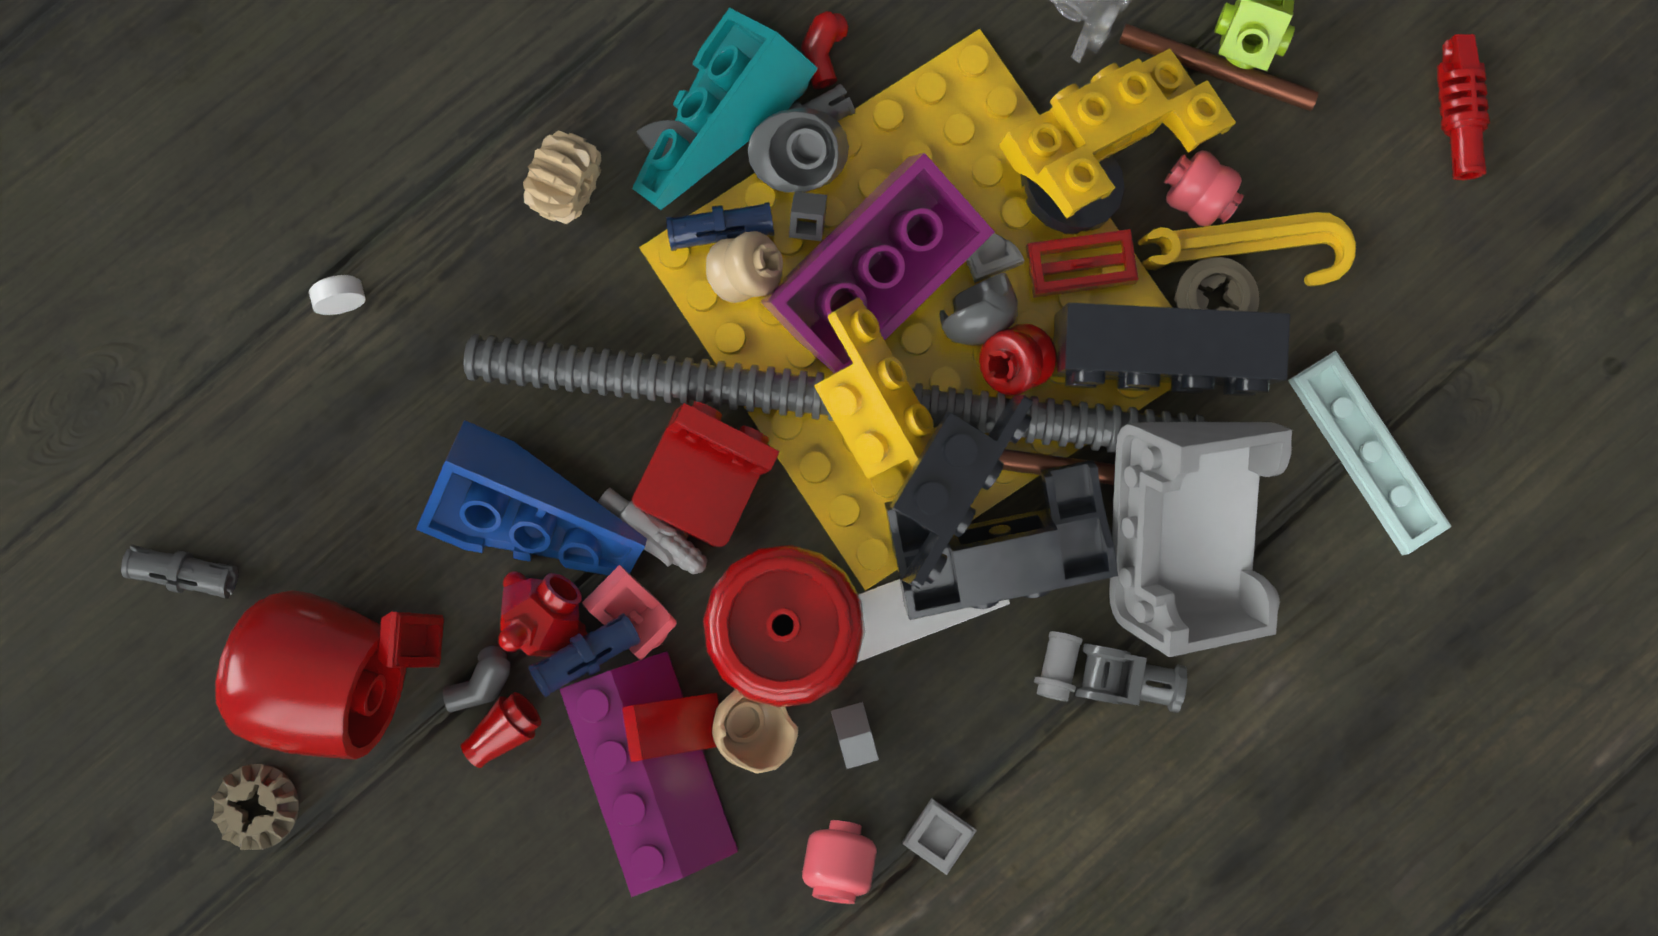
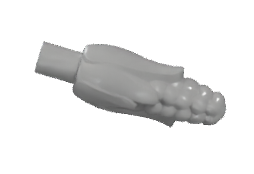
[598,488,707,574]

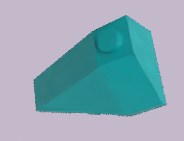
[632,8,818,210]

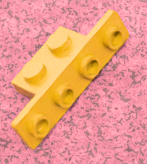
[814,298,935,479]

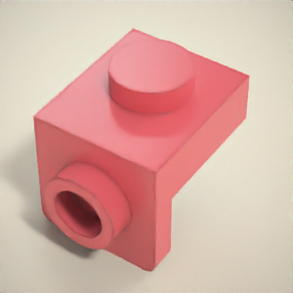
[582,565,677,660]

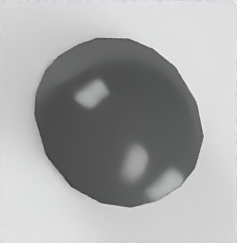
[748,107,849,192]

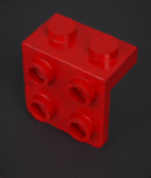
[632,401,780,547]

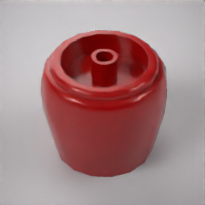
[703,545,865,708]
[215,590,406,760]

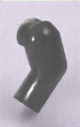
[443,645,510,713]

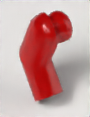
[801,11,848,89]

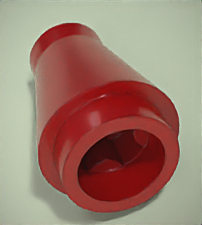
[461,692,542,768]

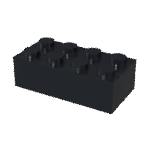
[1052,302,1290,396]

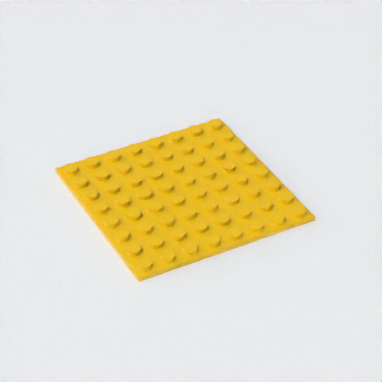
[639,29,1172,591]

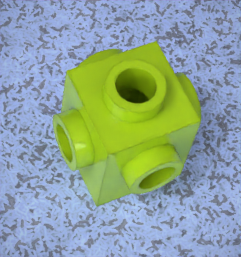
[1214,0,1295,71]

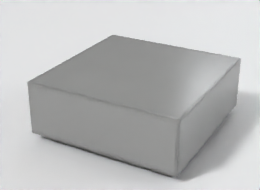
[902,798,977,875]

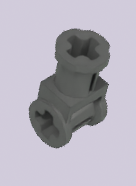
[1075,644,1188,713]

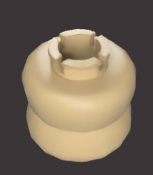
[706,231,783,303]

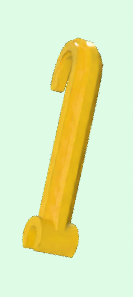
[1138,212,1356,286]

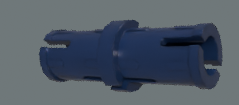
[666,202,775,251]
[528,613,641,697]

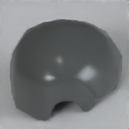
[939,273,1018,345]

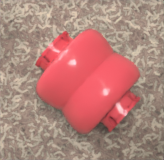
[1164,150,1244,227]

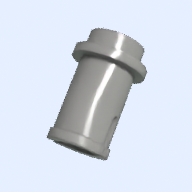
[1034,631,1083,701]

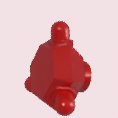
[498,571,588,657]

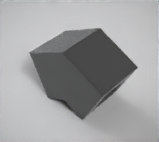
[789,191,827,241]
[831,702,879,769]

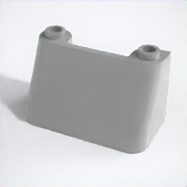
[1109,422,1292,657]

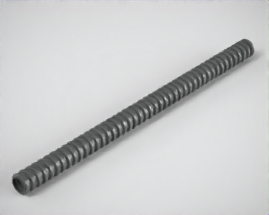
[464,333,1206,453]

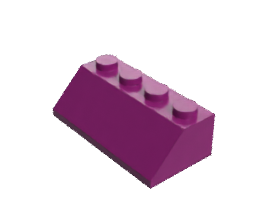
[760,153,995,373]
[559,651,738,897]

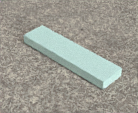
[1288,351,1452,555]

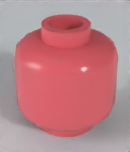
[802,820,877,904]

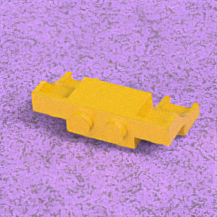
[999,48,1236,219]

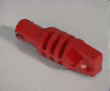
[1437,34,1490,180]

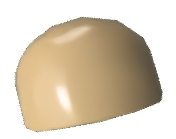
[712,690,798,774]

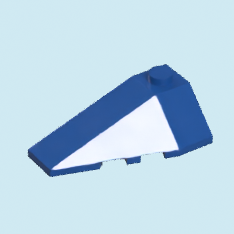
[416,420,647,575]

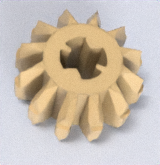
[523,130,601,224]

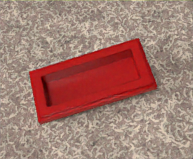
[378,612,444,668]

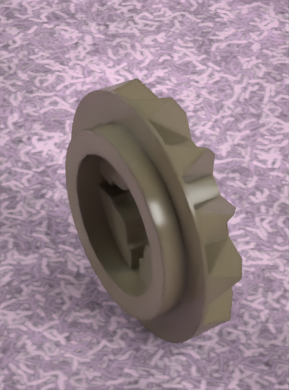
[1174,257,1259,312]
[211,764,299,850]

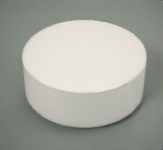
[309,275,366,315]

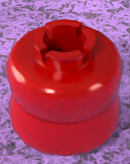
[979,324,1057,395]

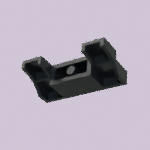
[884,460,1118,620]

